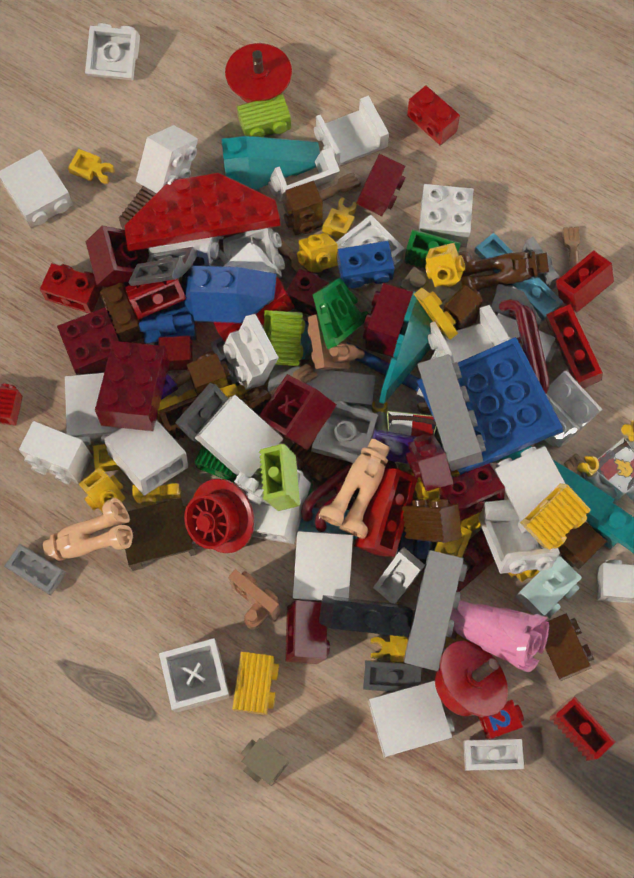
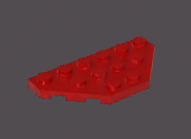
[124,173,281,251]

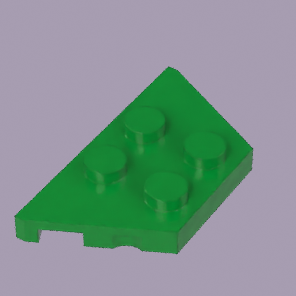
[313,278,368,349]

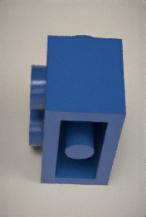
[337,241,394,288]

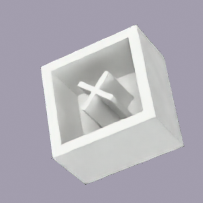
[136,125,198,193]
[419,184,474,247]
[19,421,93,484]
[159,638,231,713]

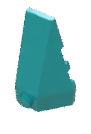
[221,136,320,192]
[379,292,433,404]

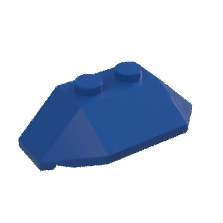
[181,266,277,324]

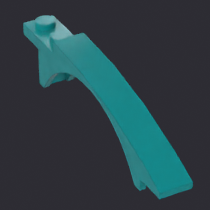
[494,446,634,553]

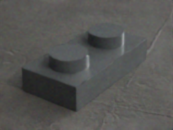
[175,383,228,442]
[363,660,422,692]

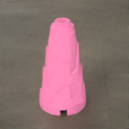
[450,600,549,672]

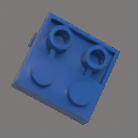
[139,301,197,345]

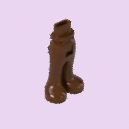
[458,251,549,291]

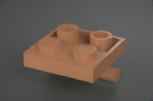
[308,315,364,371]
[228,569,281,630]

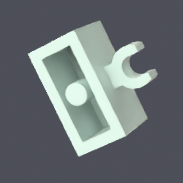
[515,555,582,618]

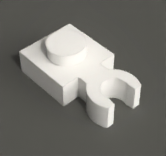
[234,472,271,506]

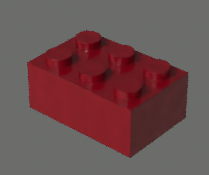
[95,341,169,432]

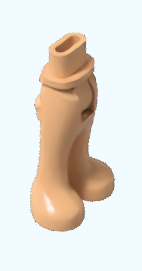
[319,439,390,539]
[43,498,133,561]

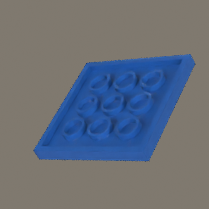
[417,337,563,475]

